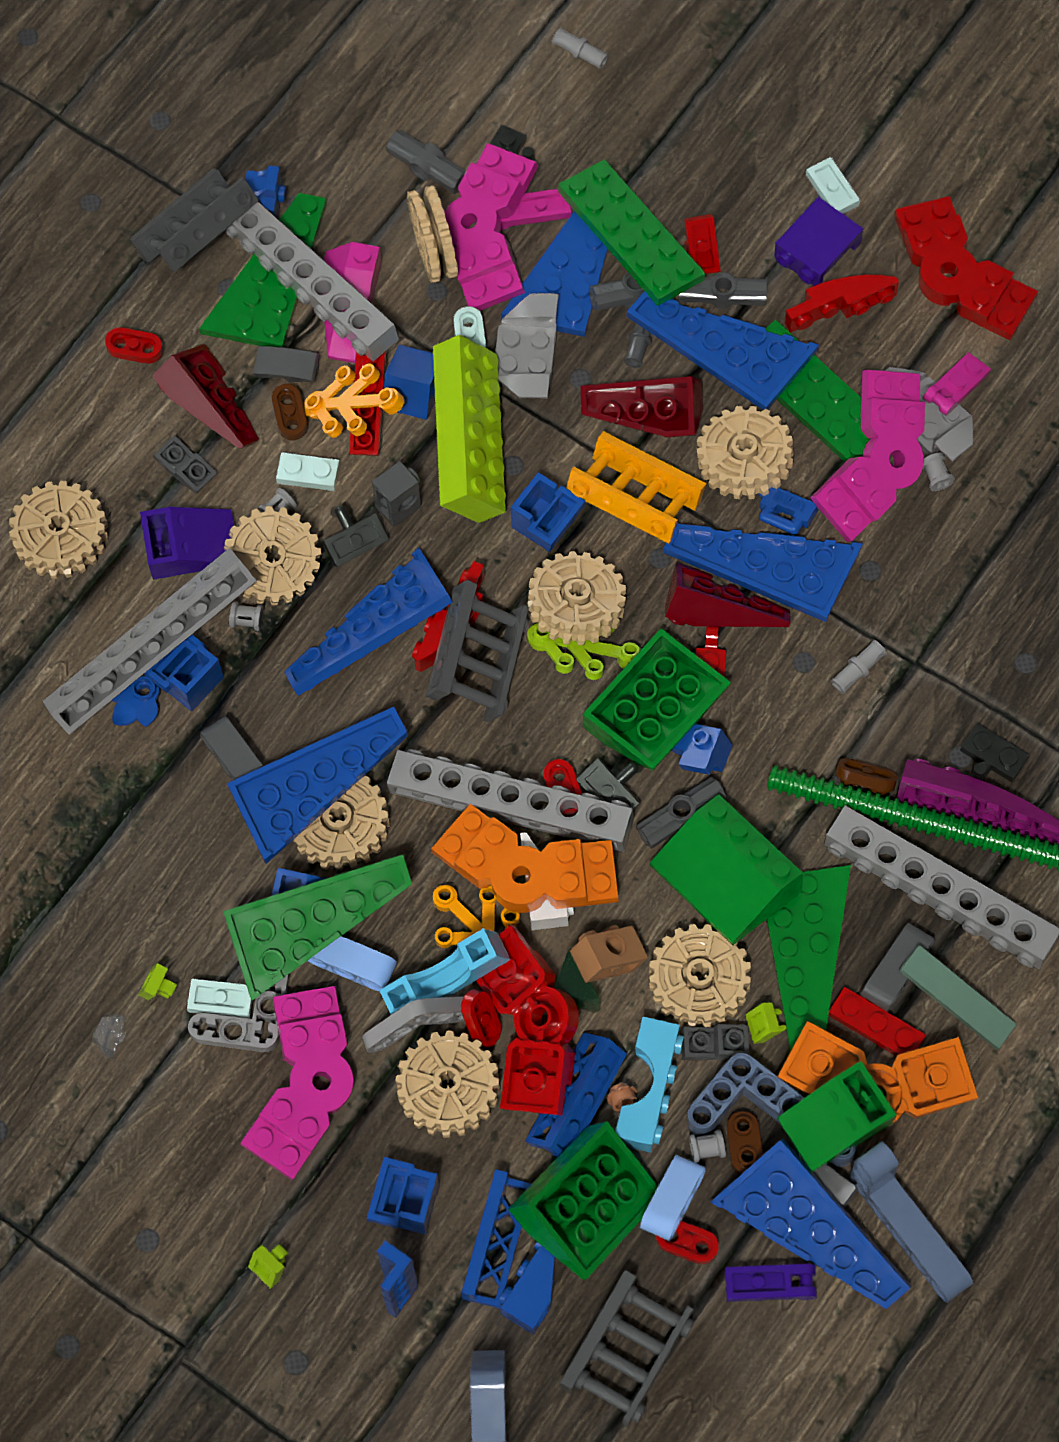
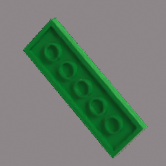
[558,159,705,306]
[765,320,871,462]

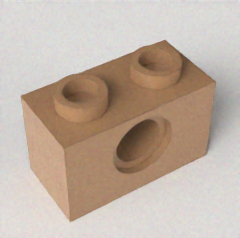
[570,925,648,983]

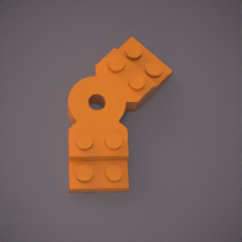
[431,803,619,913]
[778,1021,978,1126]

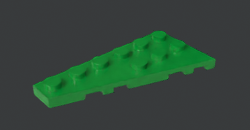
[199,193,327,348]
[223,854,412,1001]
[766,865,851,1052]

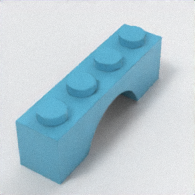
[379,928,511,1015]
[616,1017,684,1153]

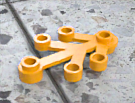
[303,364,404,438]
[433,885,520,948]

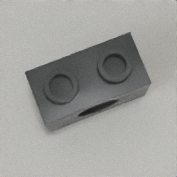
[372,461,421,528]

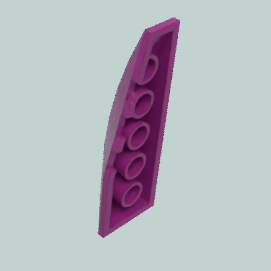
[897,759,1059,846]

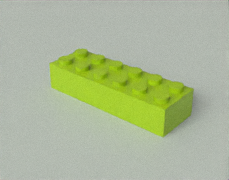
[433,334,506,523]

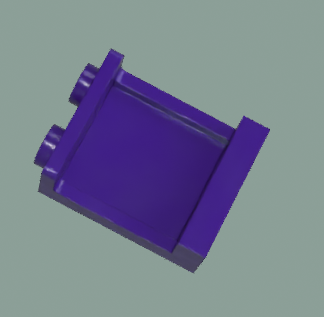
[774,197,863,286]

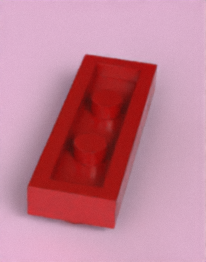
[828,987,926,1057]

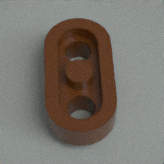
[272,384,308,441]
[835,758,898,795]
[727,1111,763,1175]

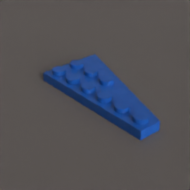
[501,211,608,337]
[627,291,819,410]
[663,524,863,622]
[284,547,453,696]
[227,707,408,864]
[711,1138,912,1309]

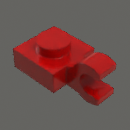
[696,626,726,676]

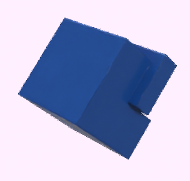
[384,345,435,420]
[510,472,585,552]
[144,634,224,712]
[367,1157,439,1235]

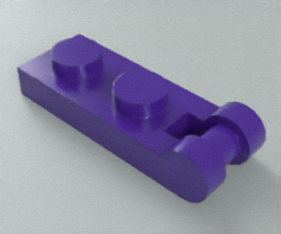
[725,1264,817,1302]

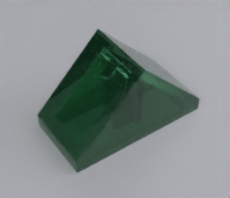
[554,948,601,1013]

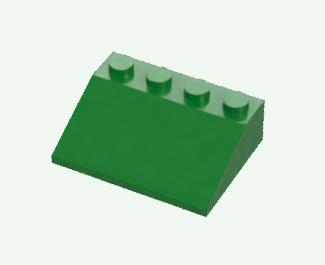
[582,629,731,771]
[650,794,803,946]
[508,1121,658,1280]

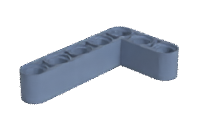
[687,1053,857,1167]
[850,1142,973,1303]
[470,1350,506,1442]

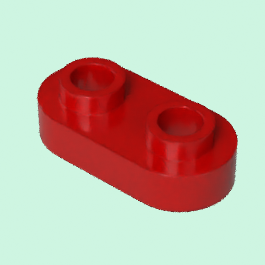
[105,327,163,364]
[543,759,582,817]
[461,989,501,1047]
[656,1221,719,1265]

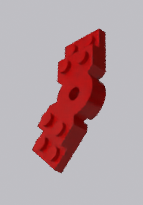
[894,196,1038,341]
[476,925,579,1116]

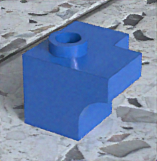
[245,165,287,219]
[672,724,733,775]

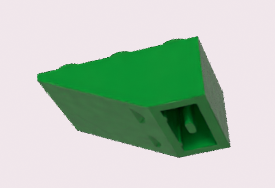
[777,1061,896,1172]

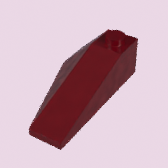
[152,344,259,449]
[580,376,703,438]
[665,563,791,627]

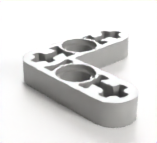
[188,974,289,1052]
[362,997,464,1053]

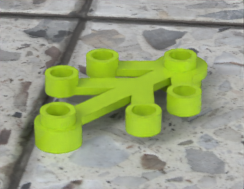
[527,623,641,680]

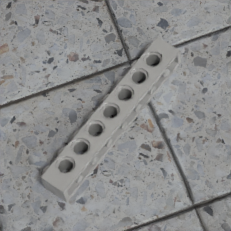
[224,202,399,361]
[43,548,257,735]
[387,749,634,852]
[824,806,1059,970]

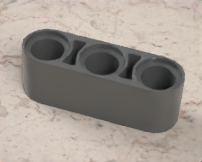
[199,716,263,781]
[861,922,935,1012]

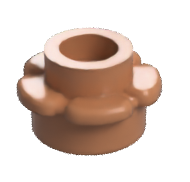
[607,1083,637,1111]

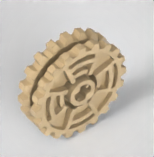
[407,185,458,283]
[697,406,794,499]
[9,481,108,579]
[224,506,321,606]
[527,551,626,645]
[293,775,390,871]
[649,924,751,1027]
[396,1031,500,1138]

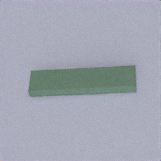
[898,945,1017,1050]

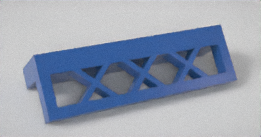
[525,1032,627,1158]
[462,1169,531,1309]
[377,1241,418,1318]

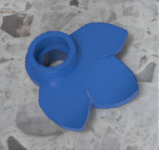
[111,676,160,727]

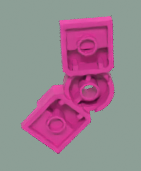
[444,143,539,311]
[810,370,925,542]
[240,986,353,1181]

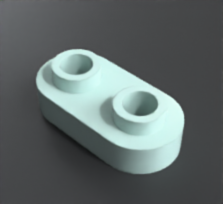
[454,307,486,348]

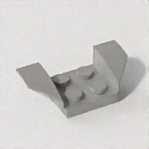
[495,293,558,399]
[885,367,973,462]

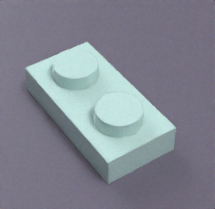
[806,157,860,214]
[276,452,340,491]
[187,979,253,1019]

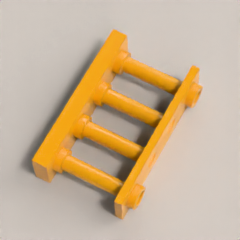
[566,431,706,544]

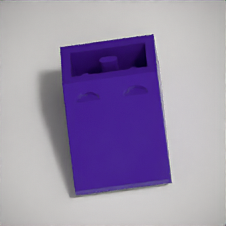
[140,507,234,580]

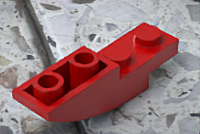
[785,275,899,333]
[349,351,386,456]
[412,561,485,672]

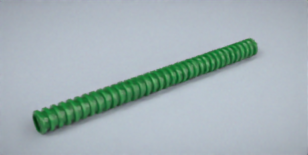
[767,765,1059,872]

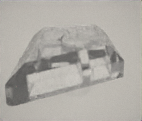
[93,1014,126,1059]

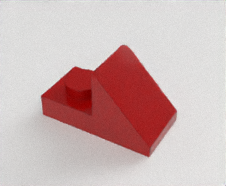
[684,214,721,275]

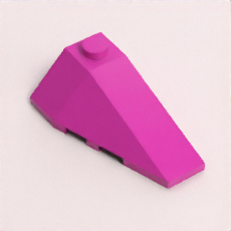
[322,242,382,363]

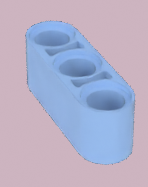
[308,936,397,992]
[640,1155,706,1241]

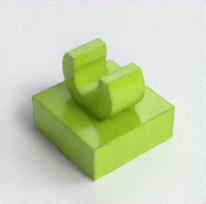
[138,963,177,1001]
[745,1002,787,1044]
[248,1244,288,1289]

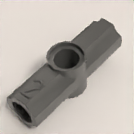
[386,130,466,194]
[589,272,644,311]
[679,272,767,309]
[636,777,727,849]

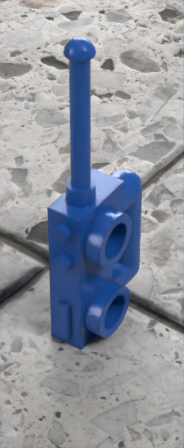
[758,487,818,534]

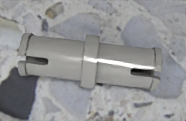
[552,27,609,70]
[831,640,887,694]

